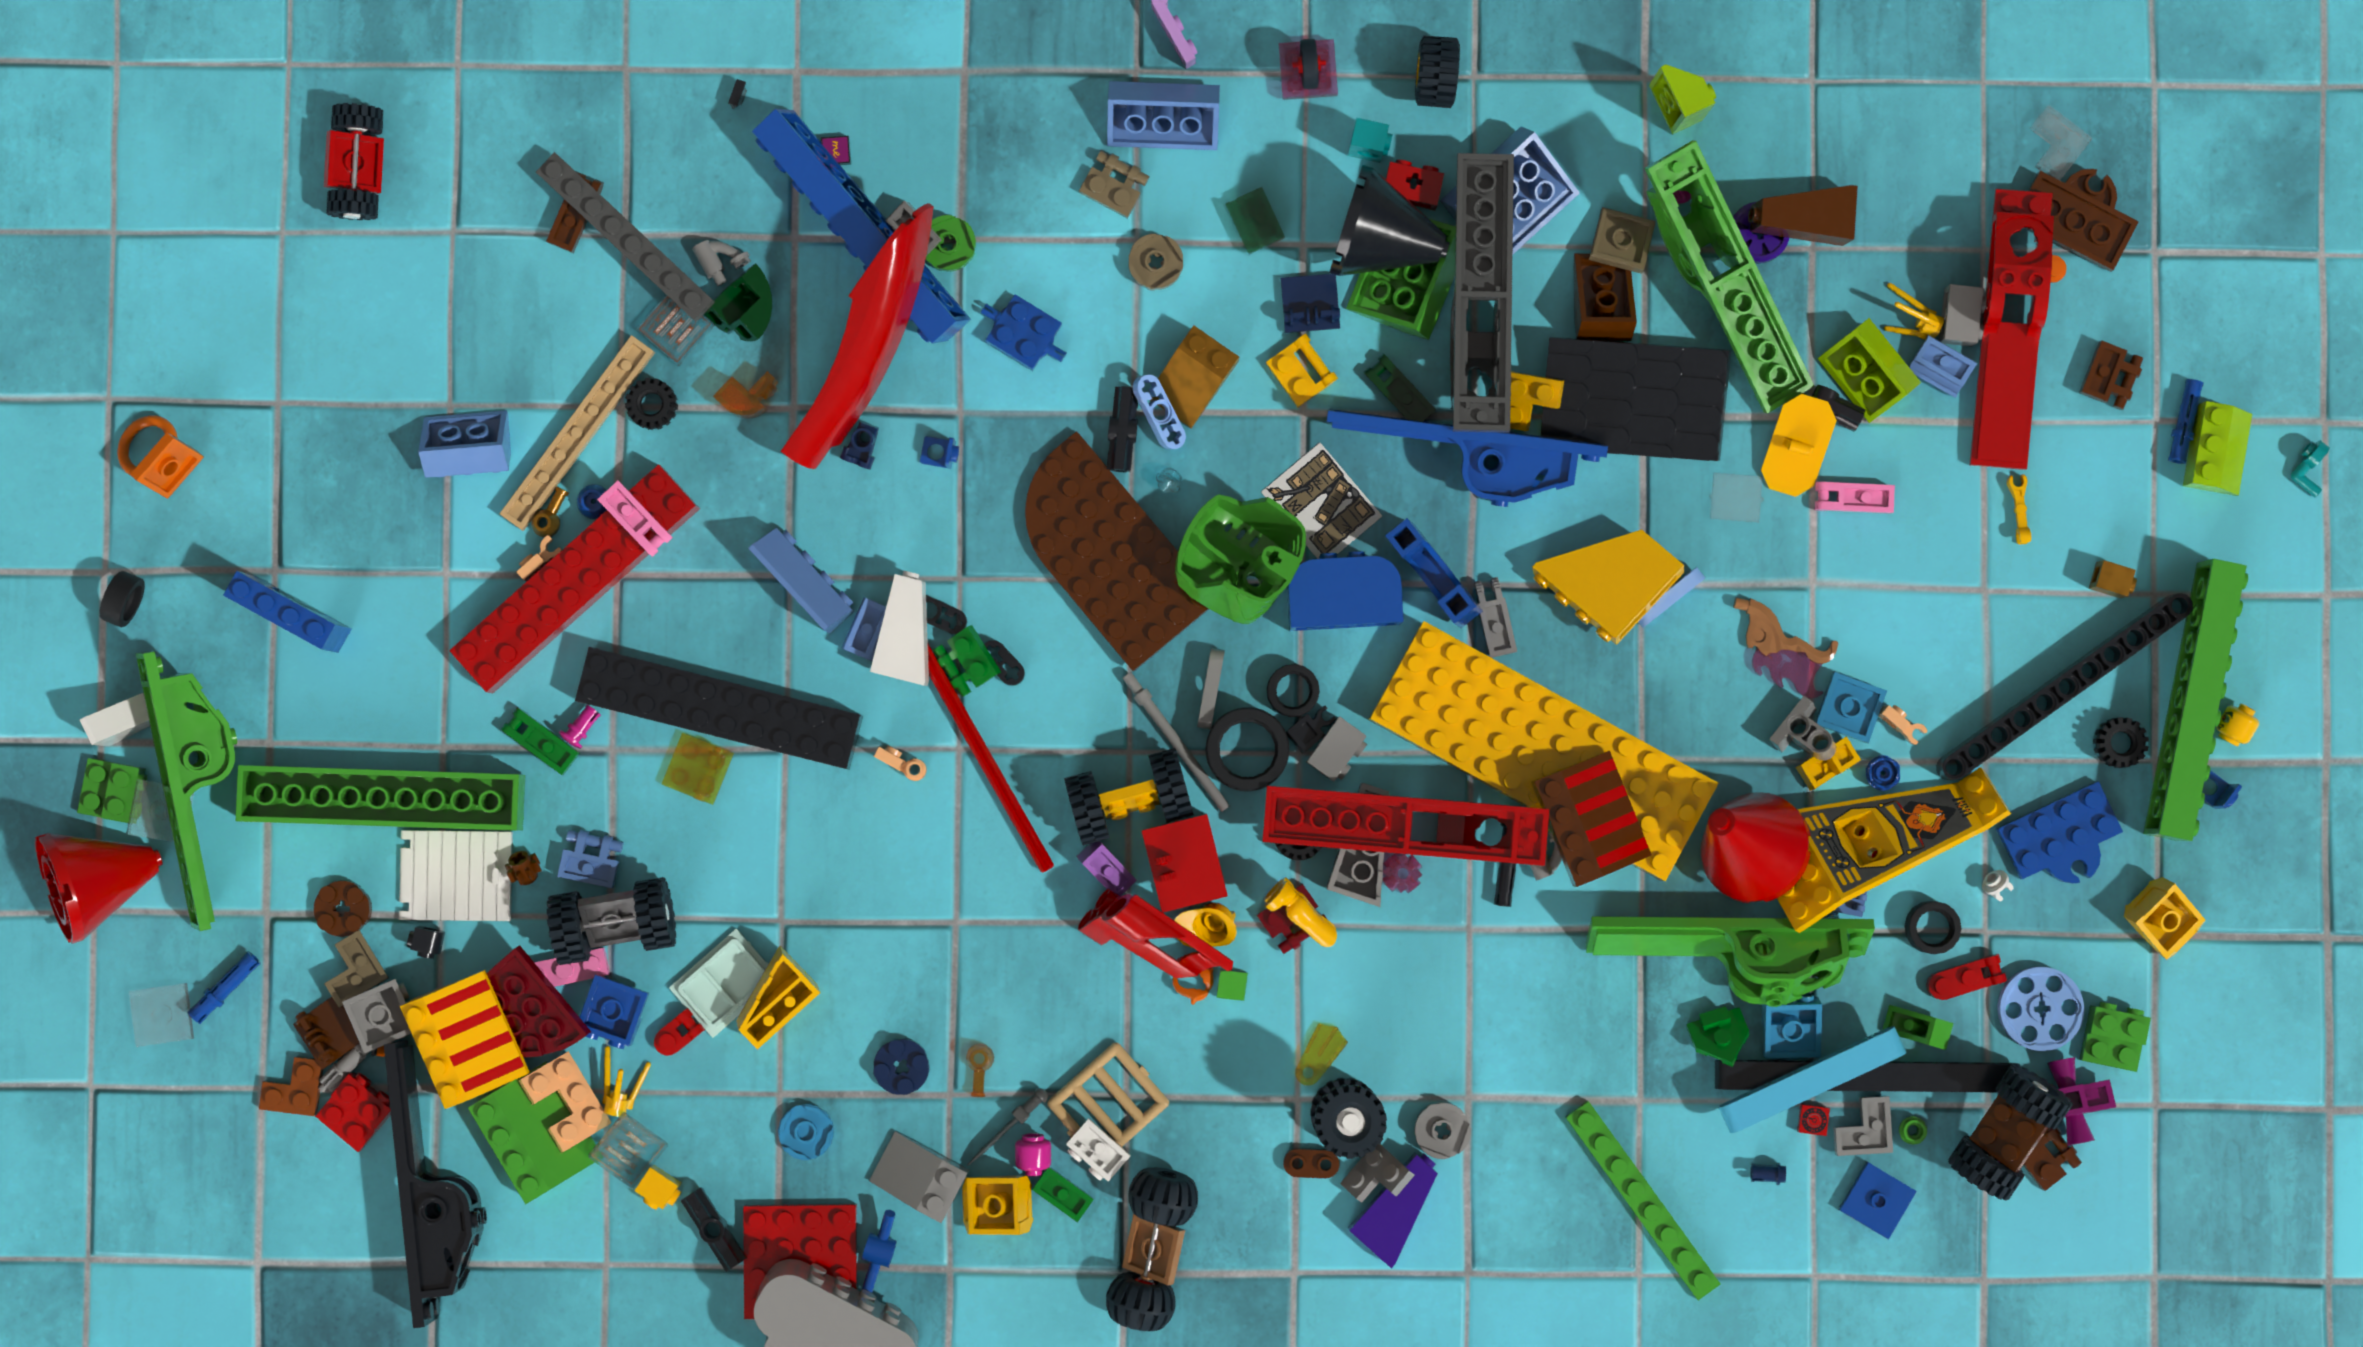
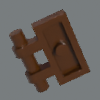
[2079,340,2144,410]
[2023,1127,2082,1191]

